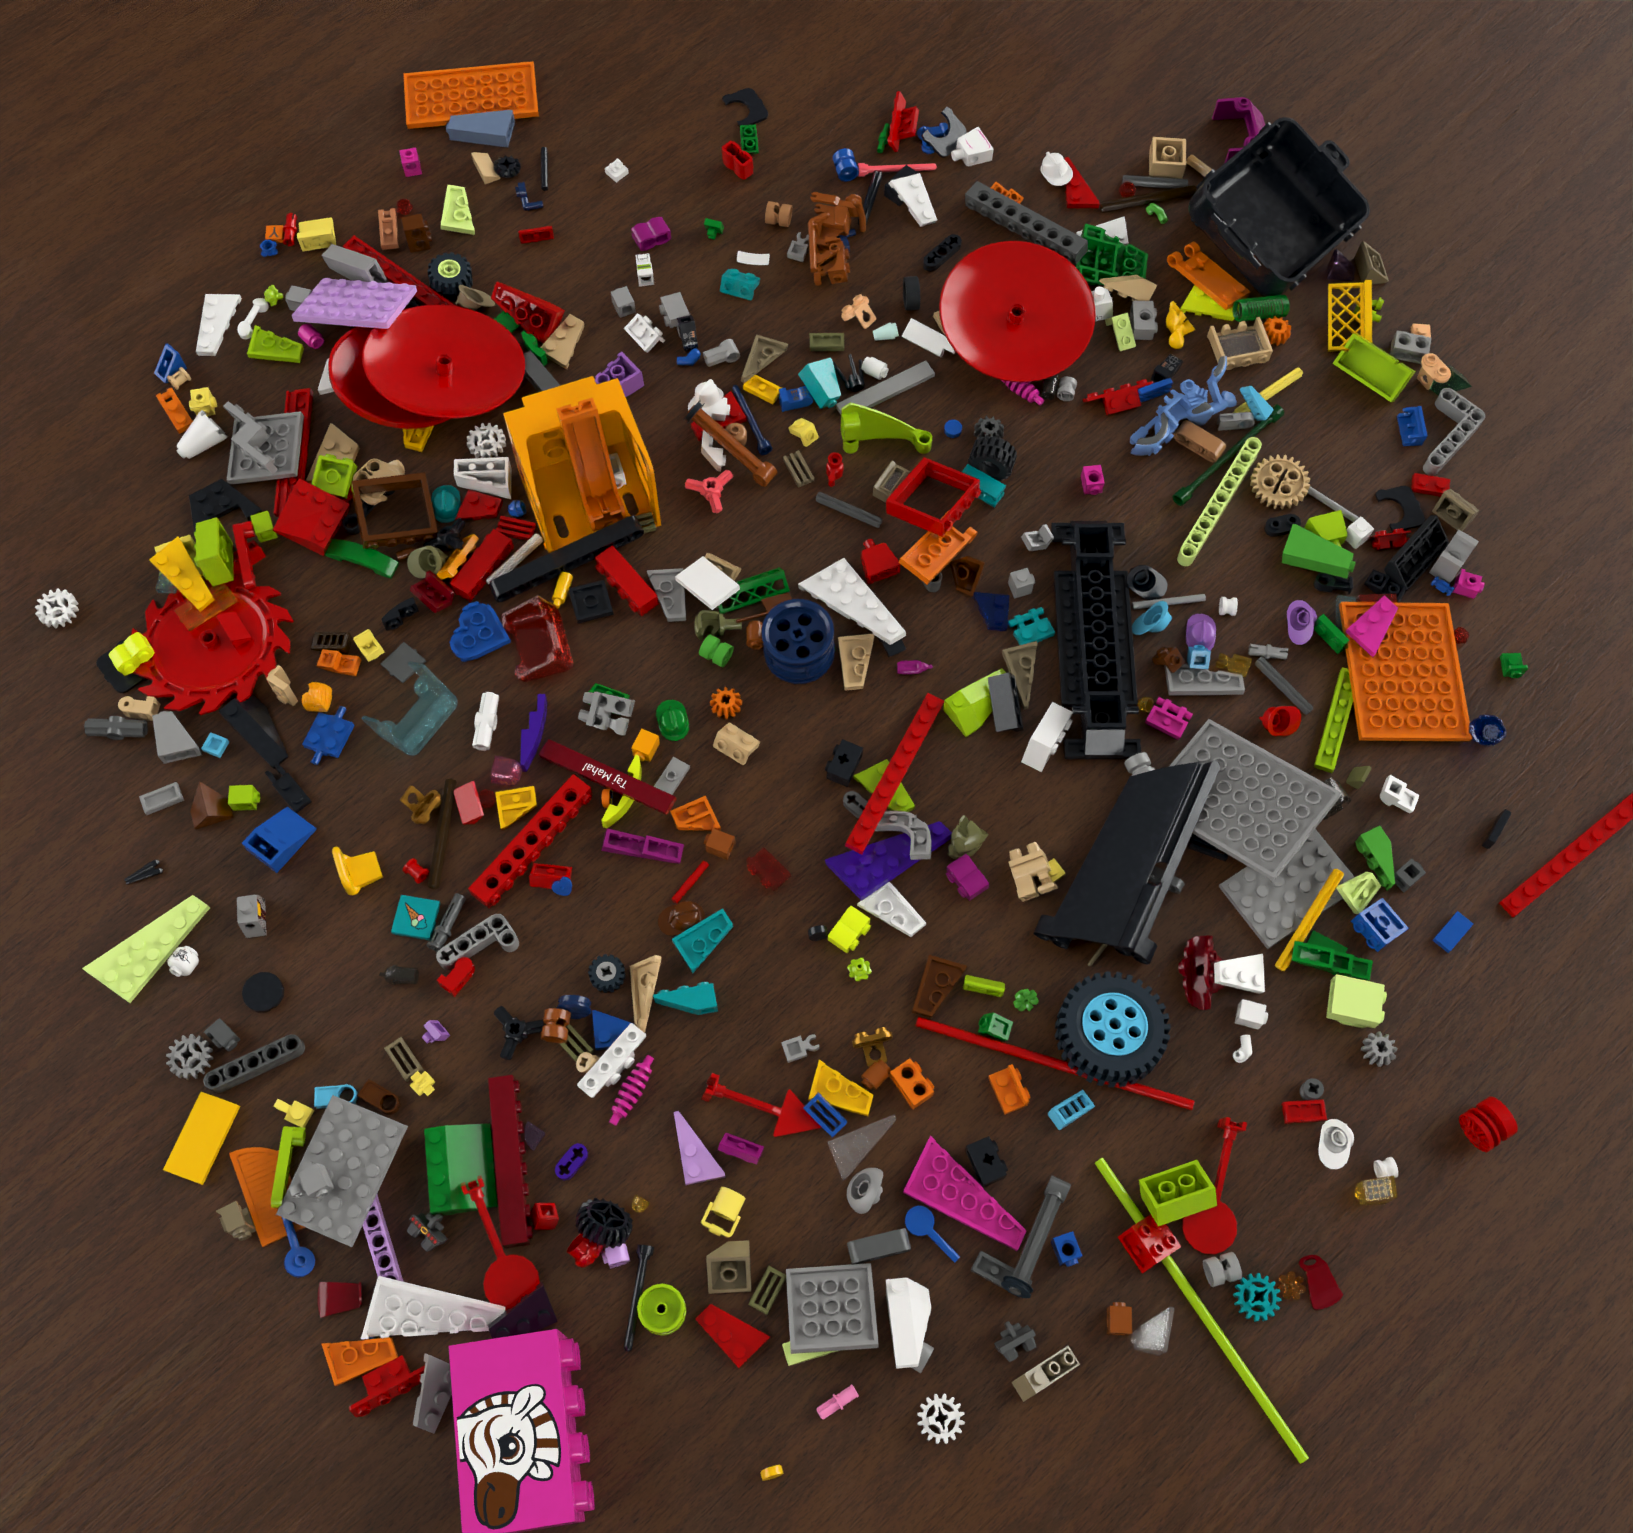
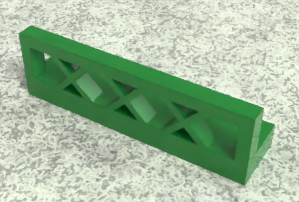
[718,567,790,614]

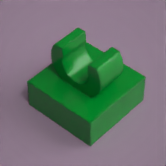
[704,218,724,240]

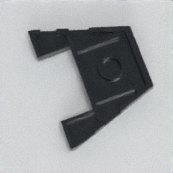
[189,479,262,540]

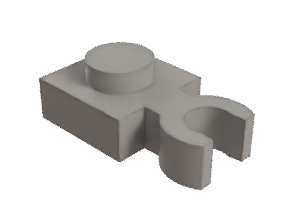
[787,232,809,262]
[781,1034,819,1063]

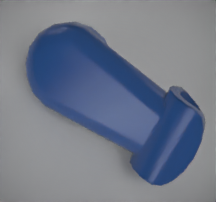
[917,123,948,140]

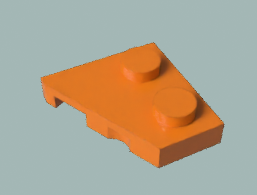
[670,796,721,831]

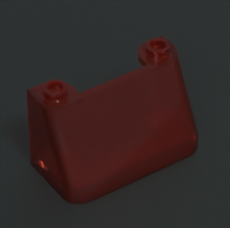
[501,595,574,682]

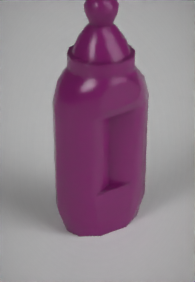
[897,660,933,674]

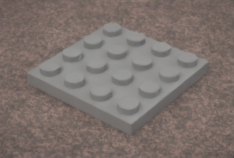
[227,411,304,484]
[786,1263,878,1354]

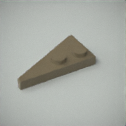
[741,335,788,383]
[1002,641,1038,710]

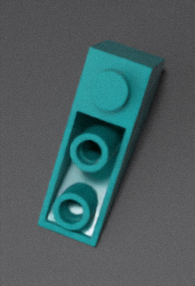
[653,982,718,1015]

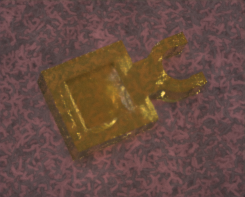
[1216,653,1252,678]

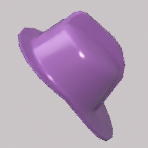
[1287,600,1317,645]
[1186,614,1216,650]

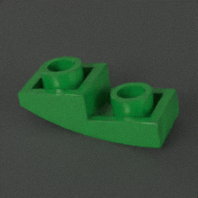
[740,124,759,154]
[521,331,548,367]

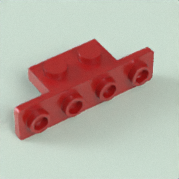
[888,91,919,152]
[1082,379,1153,415]
[349,1355,425,1418]

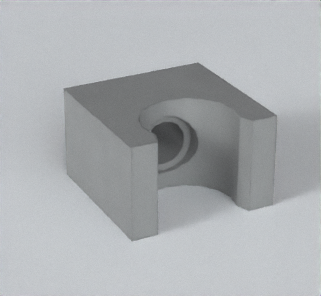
[1429,530,1479,584]

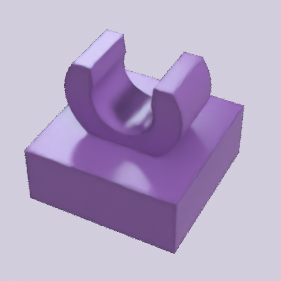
[422,1020,450,1043]

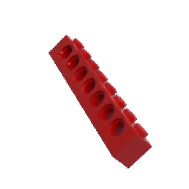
[468,774,593,909]

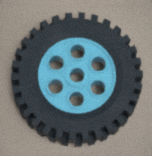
[1055,972,1171,1087]

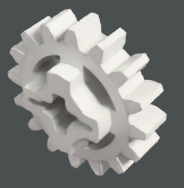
[467,423,506,458]
[35,589,79,628]
[917,1394,965,1444]

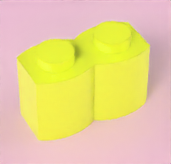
[109,632,155,676]
[828,905,871,953]

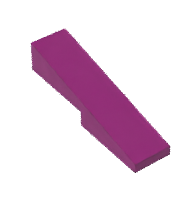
[601,828,684,864]

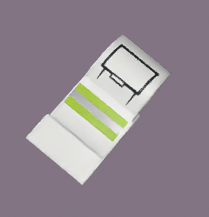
[636,253,654,287]

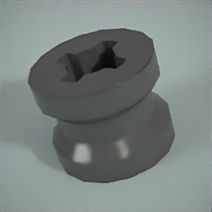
[1299,1078,1324,1100]

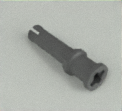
[426,893,466,952]

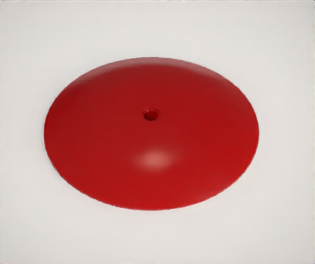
[939,241,1096,382]
[362,305,525,419]

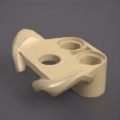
[353,459,405,505]

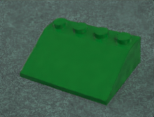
[424,1123,498,1216]

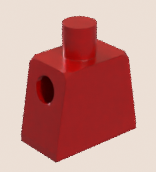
[861,539,901,585]

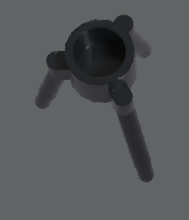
[833,354,865,392]

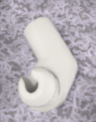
[1233,1035,1252,1063]

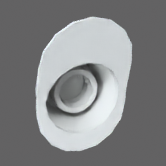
[1040,152,1073,186]
[688,379,724,412]
[1318,1119,1354,1169]

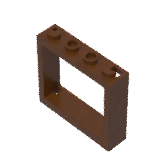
[351,472,438,549]

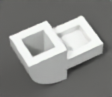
[1380,775,1419,813]

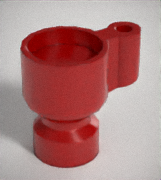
[826,452,844,487]

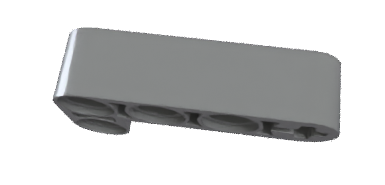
[436,914,519,970]

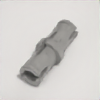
[1248,643,1288,660]

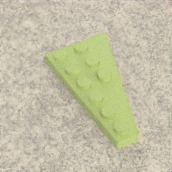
[82,895,210,1003]

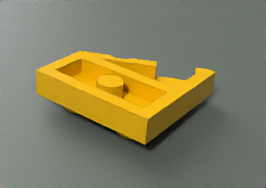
[403,426,434,452]
[495,786,537,830]

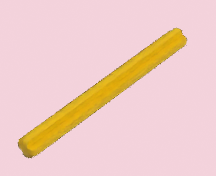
[1275,869,1344,971]

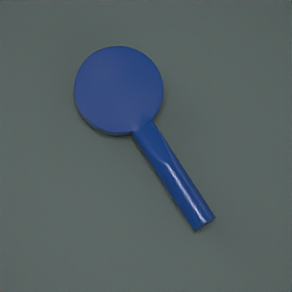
[905,1206,960,1263]
[282,1217,315,1277]

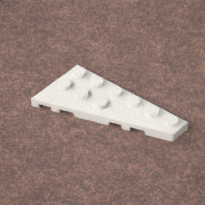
[798,558,906,645]

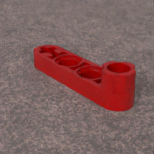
[232,521,256,590]

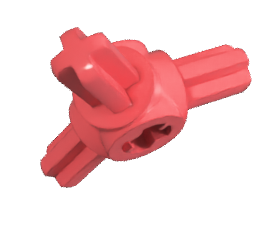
[685,470,733,514]

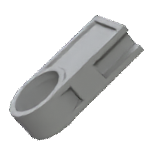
[1217,412,1255,431]

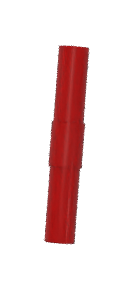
[671,860,709,904]

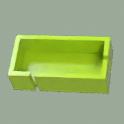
[1332,333,1416,402]

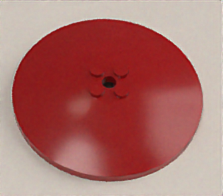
[328,327,449,429]

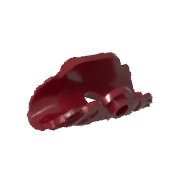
[1178,935,1225,1010]

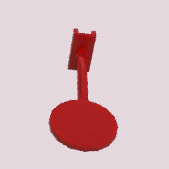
[1182,1117,1247,1254]
[461,1175,540,1311]

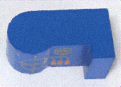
[778,386,813,412]

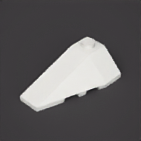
[886,1278,931,1369]

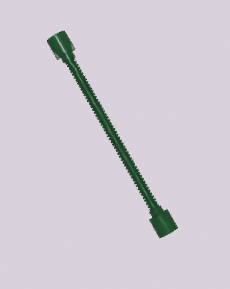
[1172,404,1284,506]

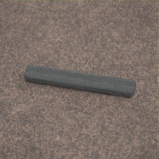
[1122,175,1188,189]
[816,492,883,528]
[1255,657,1313,715]

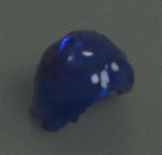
[1469,714,1507,746]

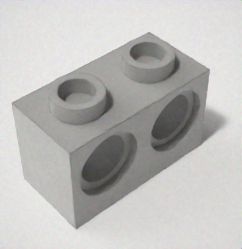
[1390,331,1431,364]

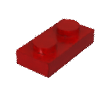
[1411,473,1450,497]

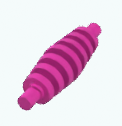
[1001,380,1044,406]
[609,1055,654,1126]

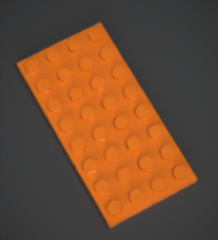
[403,61,539,129]

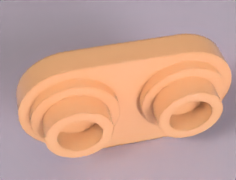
[841,294,876,329]
[1417,353,1451,390]

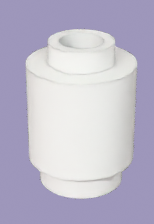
[861,357,889,380]

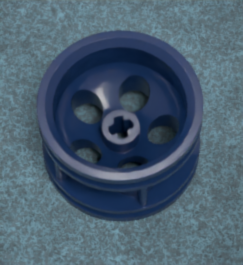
[762,599,835,684]

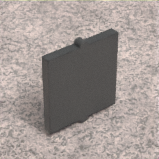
[381,642,426,683]

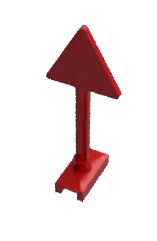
[701,1073,821,1137]

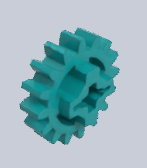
[1233,1273,1282,1322]

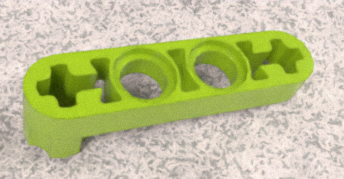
[271,1126,306,1208]

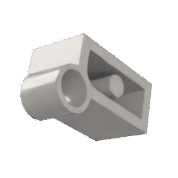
[659,292,690,338]

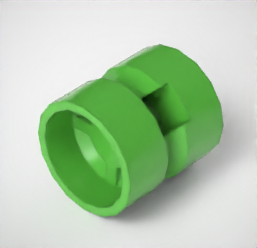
[699,634,734,668]

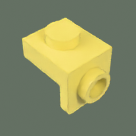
[788,418,819,447]
[353,629,385,662]

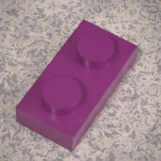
[718,1133,764,1165]

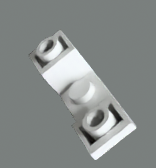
[701,398,730,472]

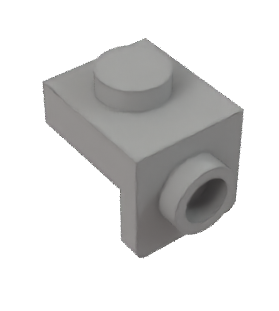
[1021,524,1054,551]

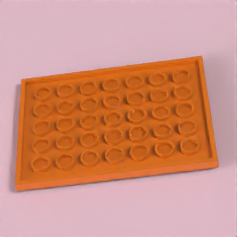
[1339,602,1473,741]

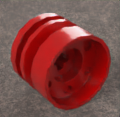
[1459,1096,1518,1153]

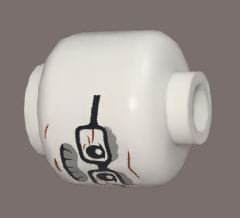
[168,946,199,977]

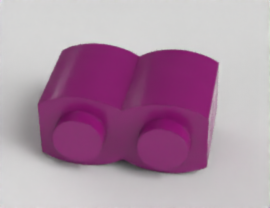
[631,217,671,251]
[946,854,989,901]

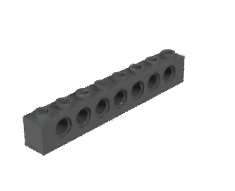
[965,181,1088,265]

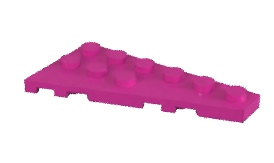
[903,1135,1026,1251]

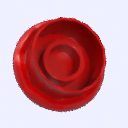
[567,1233,603,1268]

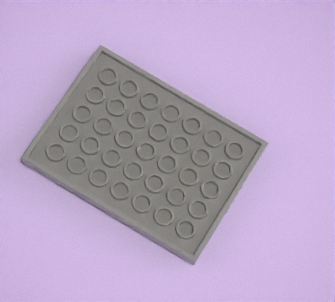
[1169,719,1341,881]

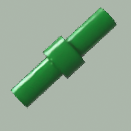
[877,123,890,153]

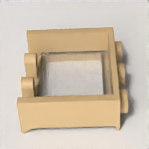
[1207,317,1273,370]

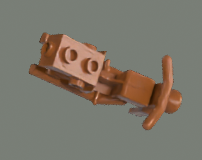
[808,192,866,286]

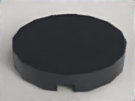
[242,972,284,1012]

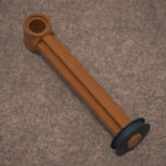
[683,400,777,487]

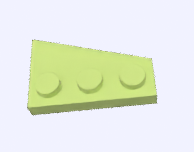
[441,185,475,235]

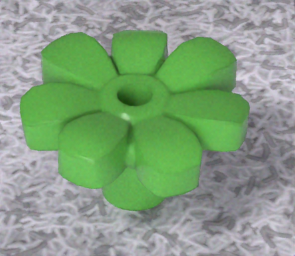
[1013,989,1039,1011]

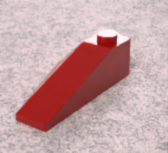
[491,281,565,343]

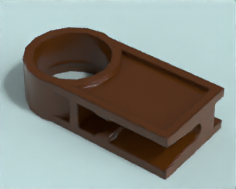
[357,1079,401,1115]

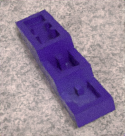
[520,694,548,772]

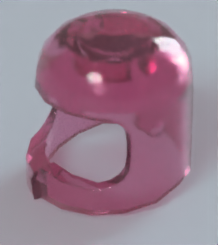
[490,755,522,787]

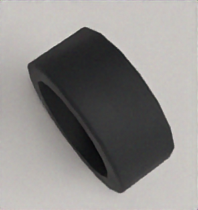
[903,276,921,311]

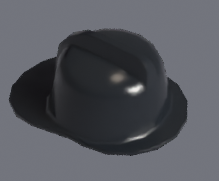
[1127,565,1167,600]

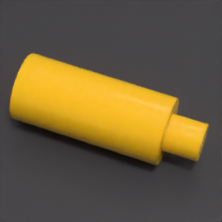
[552,572,573,608]

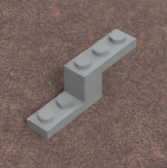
[223,401,278,475]

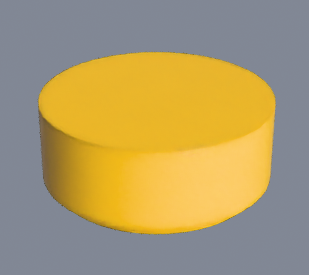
[760,1465,784,1481]

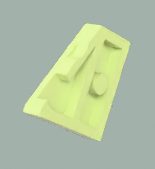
[1336,872,1381,914]

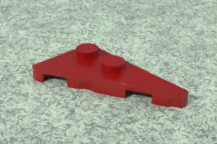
[1064,157,1100,208]

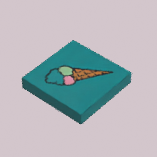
[391,895,441,940]

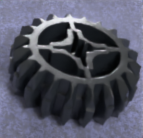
[575,1198,633,1249]

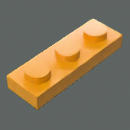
[436,534,479,580]

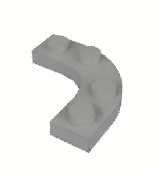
[875,811,932,860]

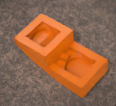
[317,649,362,676]

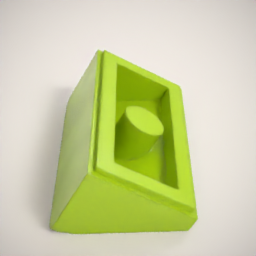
[963,975,1005,997]

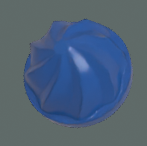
[508,500,526,518]

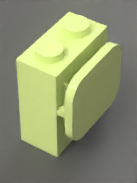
[1326,974,1387,1028]

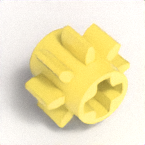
[410,1071,435,1096]

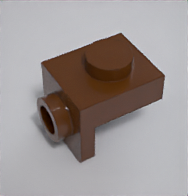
[1152,647,1185,673]

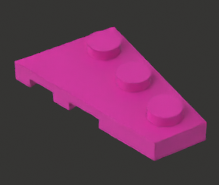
[1345,595,1398,657]

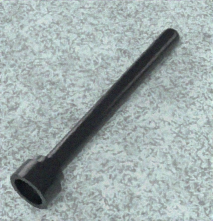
[624,1244,654,1352]

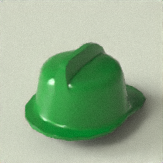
[656,700,689,741]

